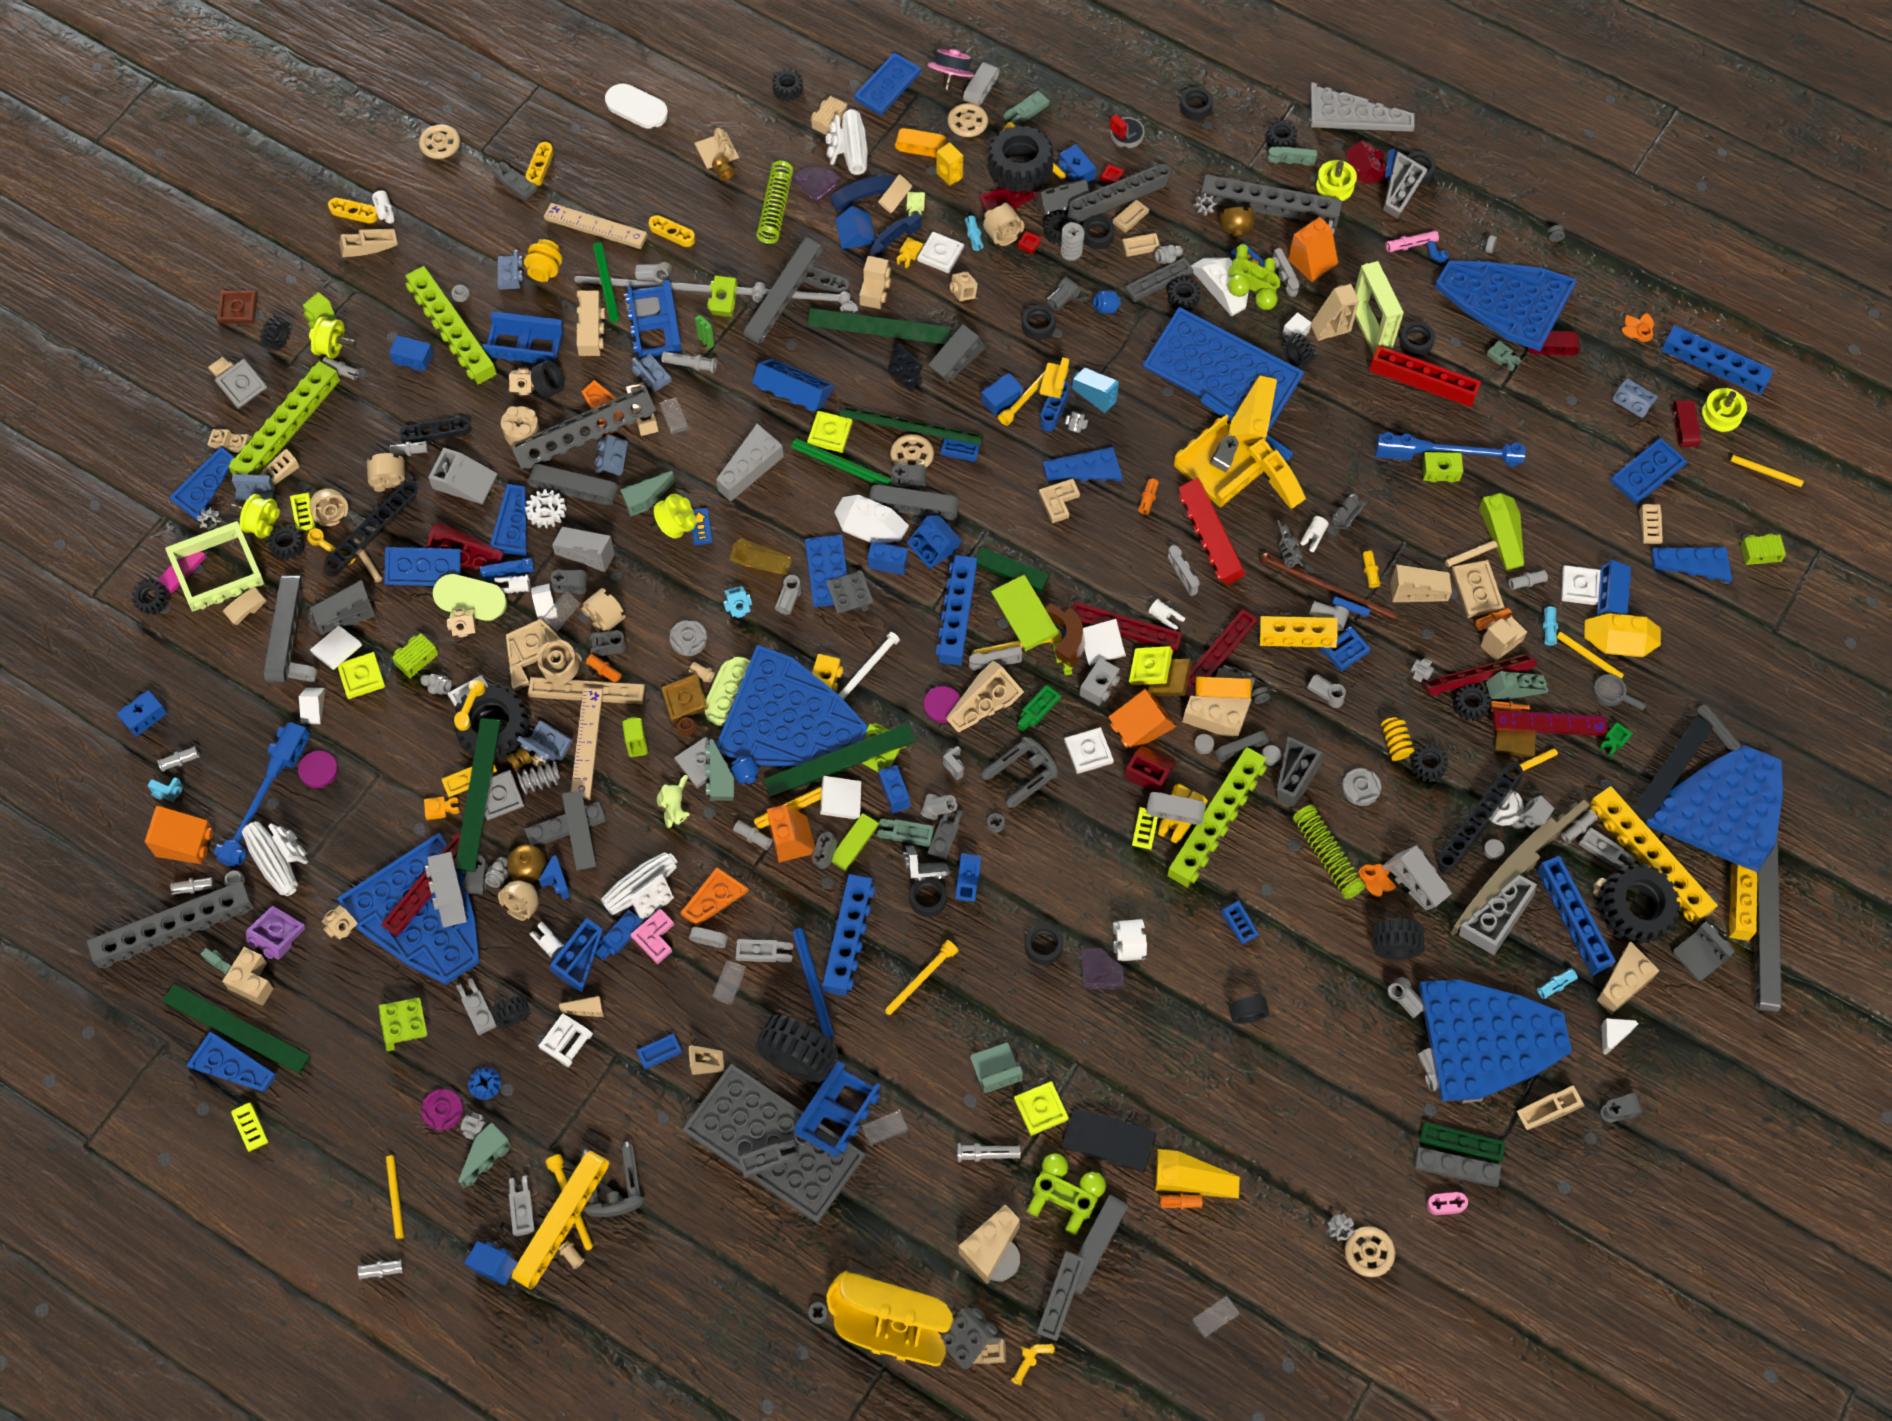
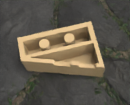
[1311,284,1359,341]
[577,291,606,356]
[1390,565,1452,602]
[1183,696,1251,741]
[1597,941,1659,1015]
[959,1204,1020,1285]

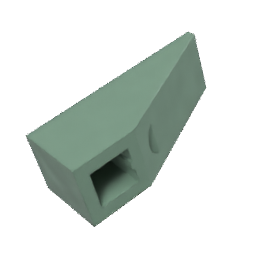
[620,471,675,517]
[1486,671,1549,700]
[705,739,734,801]
[458,1123,511,1188]

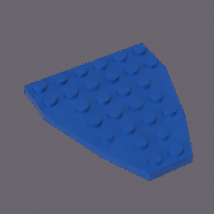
[1435,261,1577,351]
[716,645,868,767]
[1646,745,1783,873]
[337,833,480,985]
[1419,980,1572,1102]

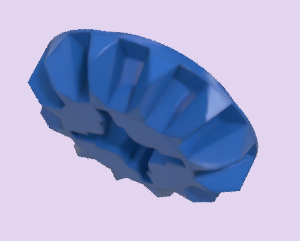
[468,1067,501,1100]

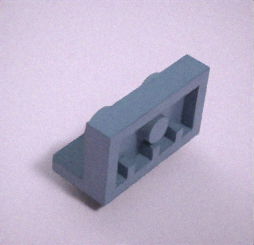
[498,250,523,290]
[632,354,672,392]
[1613,378,1658,418]
[232,474,275,502]

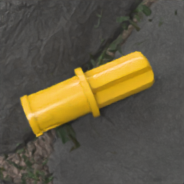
[1363,551,1381,588]

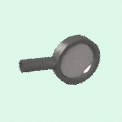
[1593,674,1646,711]

